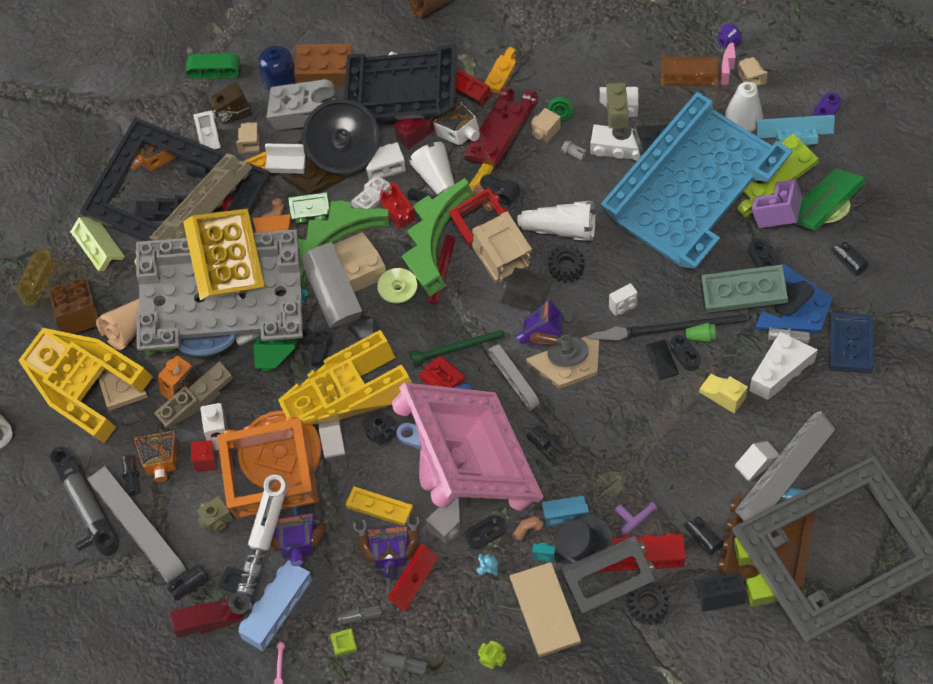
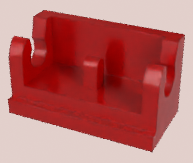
[456,69,493,106]
[379,182,415,229]

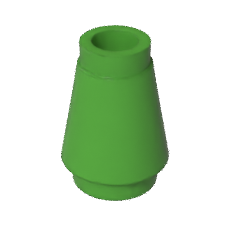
[686,322,716,343]

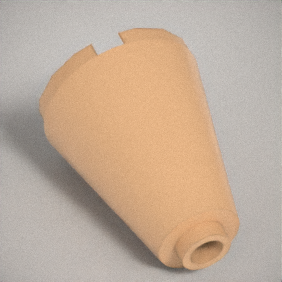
[96,299,139,350]

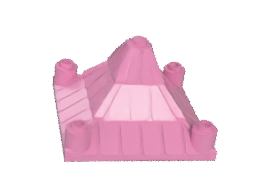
[392,382,544,511]

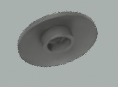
[547,337,589,367]

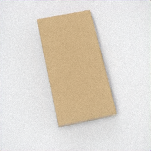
[510,562,581,657]

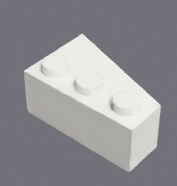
[749,332,818,400]

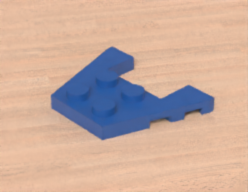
[755,263,833,334]

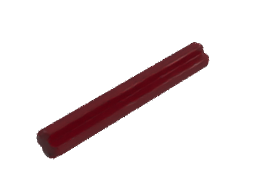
[428,235,455,305]

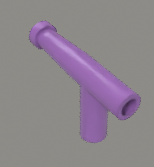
[615,502,657,536]

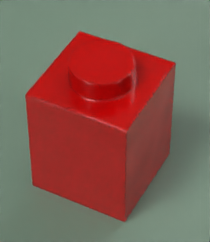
[191,440,217,472]

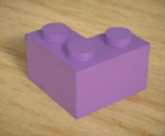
[752,179,803,228]

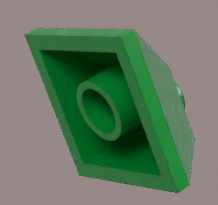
[254,334,299,371]

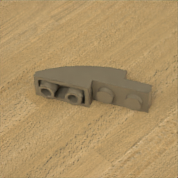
[155,361,234,428]

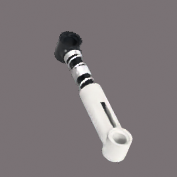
[229,475,289,614]

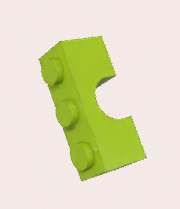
[733,538,777,607]

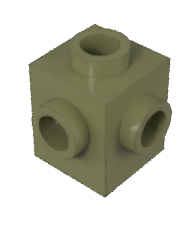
[197,496,233,534]

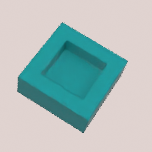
[532,543,555,563]

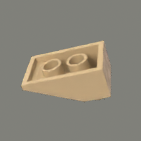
[333,232,386,292]

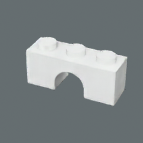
[590,125,641,161]

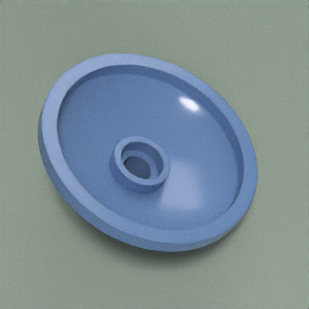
[177,334,236,357]

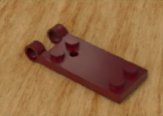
[463,87,538,166]

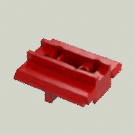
[418,356,466,388]

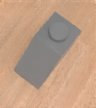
[426,497,461,544]

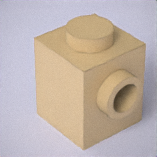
[531,108,561,143]

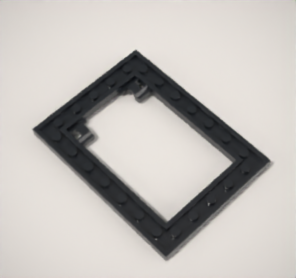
[80,117,271,241]

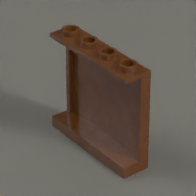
[719,492,815,591]

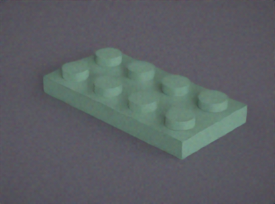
[702,265,788,313]

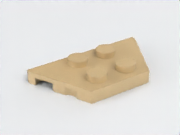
[526,332,599,389]

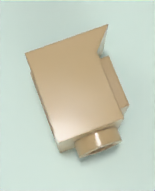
[737,57,768,87]
[236,123,260,154]

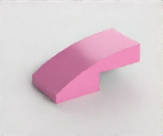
[721,43,736,85]

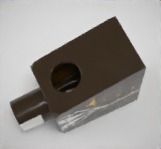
[205,82,253,124]

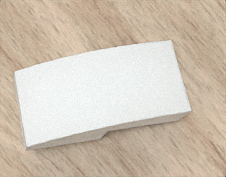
[351,175,390,209]

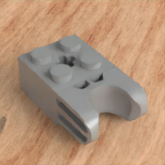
[267,80,335,131]

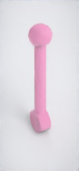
[274,642,285,684]

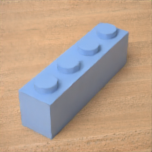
[238,560,313,652]

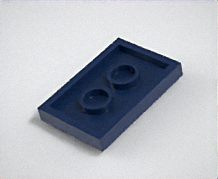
[829,312,873,373]

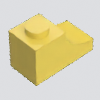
[699,374,748,413]

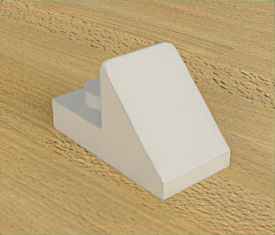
[193,111,221,149]

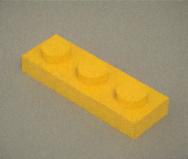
[345,486,413,526]

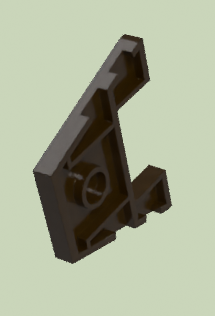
[281,131,354,195]

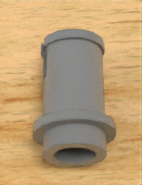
[561,140,587,161]

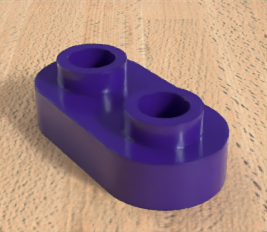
[813,93,841,116]

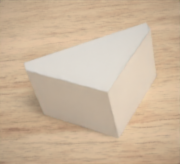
[319,420,345,458]
[735,441,780,482]

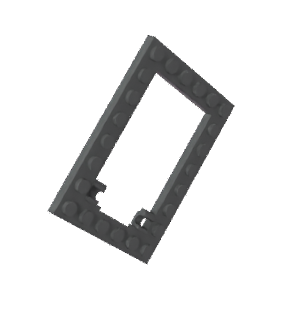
[732,456,933,643]

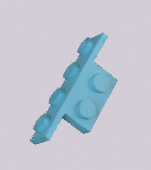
[757,115,835,146]

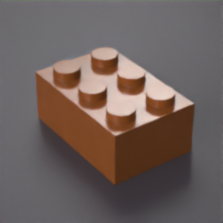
[294,44,353,87]

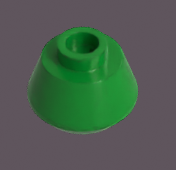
[548,97,573,122]

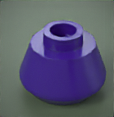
[718,24,742,48]

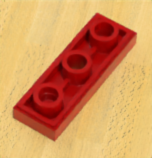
[387,544,438,612]

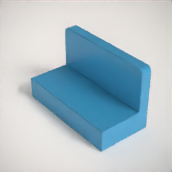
[542,496,589,527]

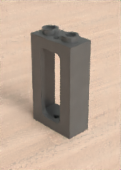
[562,536,656,613]

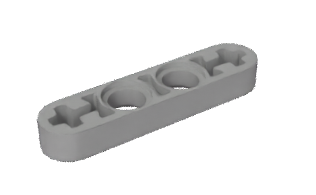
[489,344,540,411]

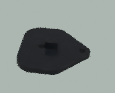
[776,280,814,316]

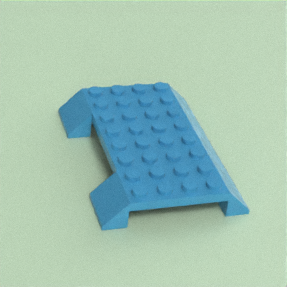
[601,92,793,269]

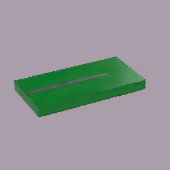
[794,168,866,231]

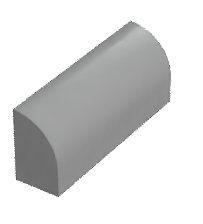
[300,242,362,328]

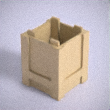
[471,211,532,284]

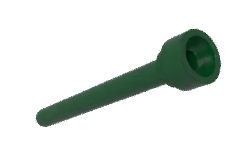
[409,330,505,367]

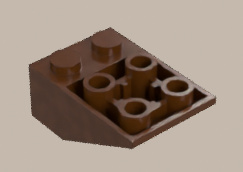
[49,278,99,334]

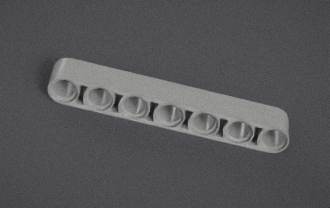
[736,411,835,521]
[87,466,187,584]

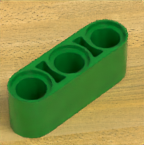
[186,53,240,79]

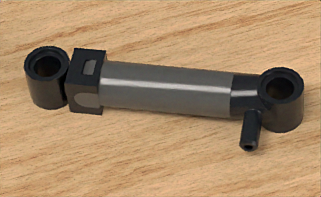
[50,447,119,556]

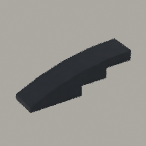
[135,195,213,221]

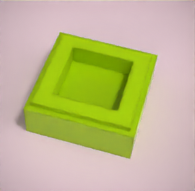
[330,628,358,657]

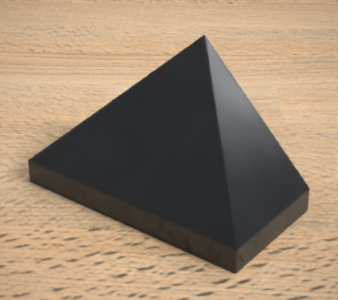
[347,315,380,341]
[645,339,679,381]

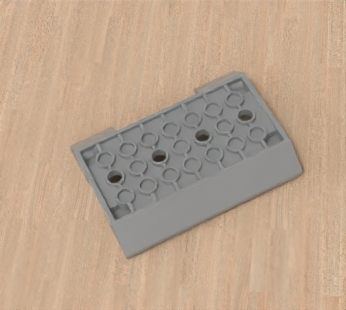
[136,230,303,351]

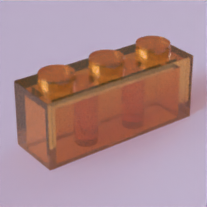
[660,56,718,86]

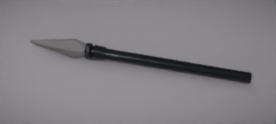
[586,314,747,341]

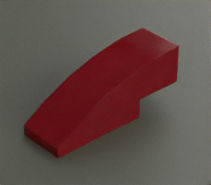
[169,600,243,638]

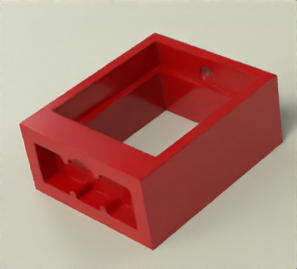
[448,188,510,249]

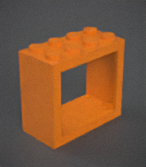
[217,417,320,519]

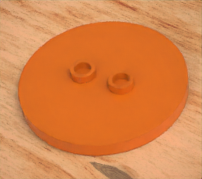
[238,411,322,490]

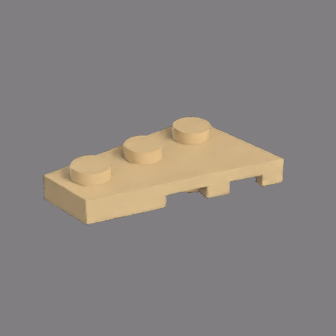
[98,370,148,411]

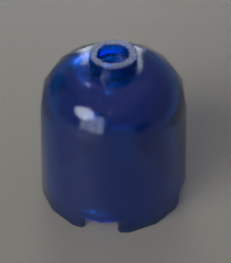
[258,45,296,91]

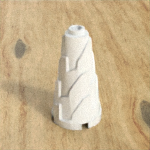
[518,201,596,241]

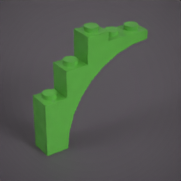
[401,178,474,297]
[298,200,390,290]

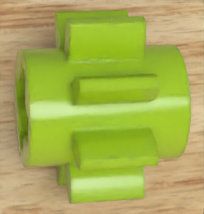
[478,641,506,669]

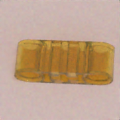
[16,249,55,306]

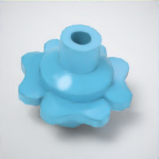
[476,554,499,576]

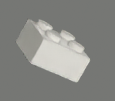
[609,283,637,316]

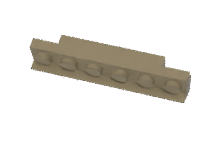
[149,154,252,241]

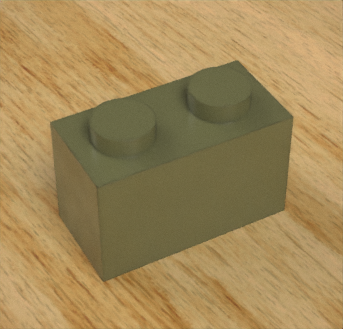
[606,83,629,128]

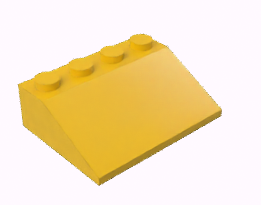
[183,209,265,300]

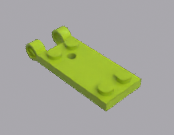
[737,133,819,217]

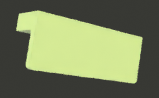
[70,217,125,271]

